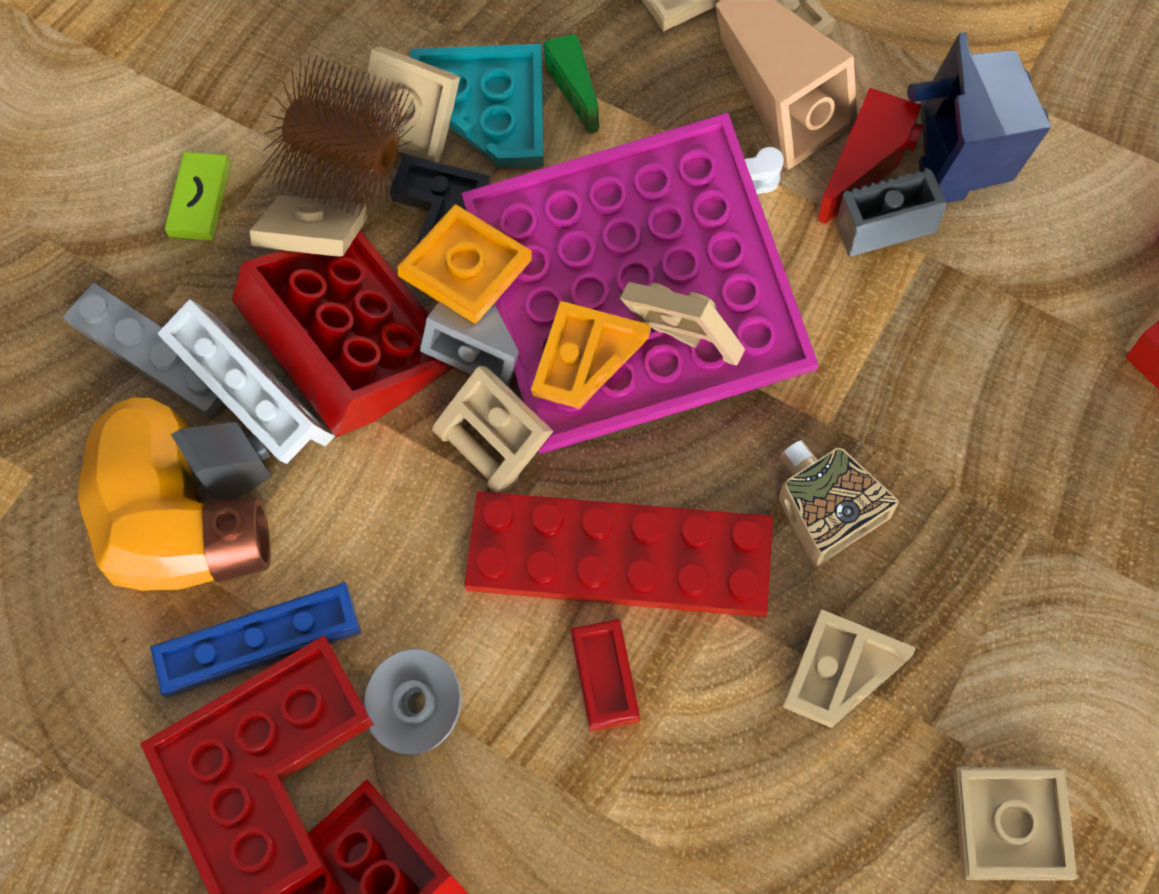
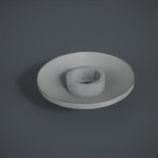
[364,649,462,755]

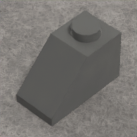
[171,422,272,498]

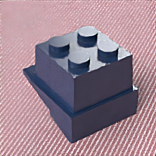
[907,32,1051,203]

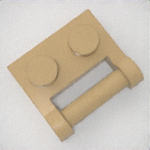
[432,366,553,493]

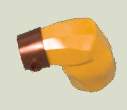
[78,397,271,591]

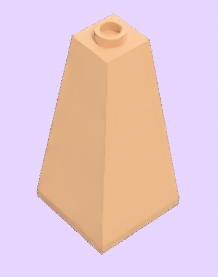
[715,0,857,170]

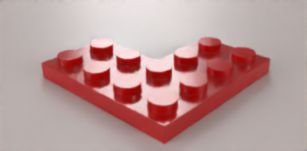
[140,635,375,894]

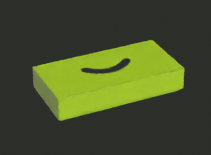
[165,152,231,241]

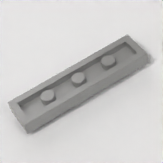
[63,283,223,419]

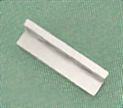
[157,299,335,464]

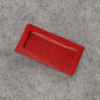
[570,619,641,732]

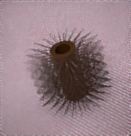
[263,55,415,220]

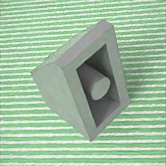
[420,302,519,386]

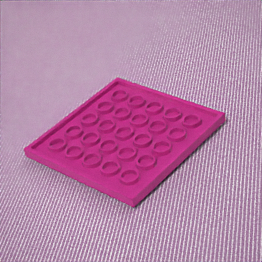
[461,113,818,455]

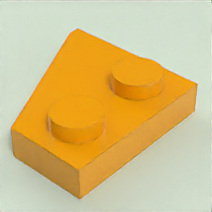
[531,301,651,409]

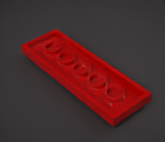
[464,491,773,618]

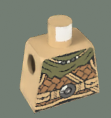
[779,440,899,568]

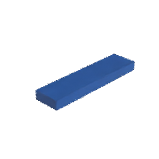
[150,583,362,698]

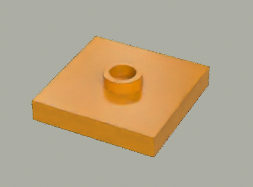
[397,204,532,325]

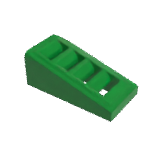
[543,34,599,134]

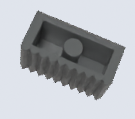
[836,168,947,257]

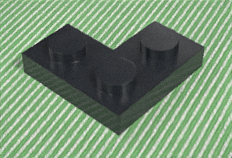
[389,154,491,244]

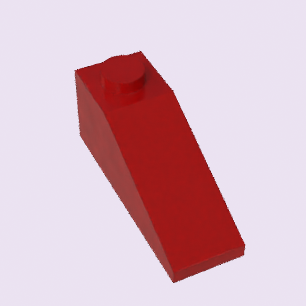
[817,88,924,224]

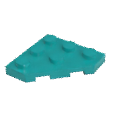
[410,44,544,168]

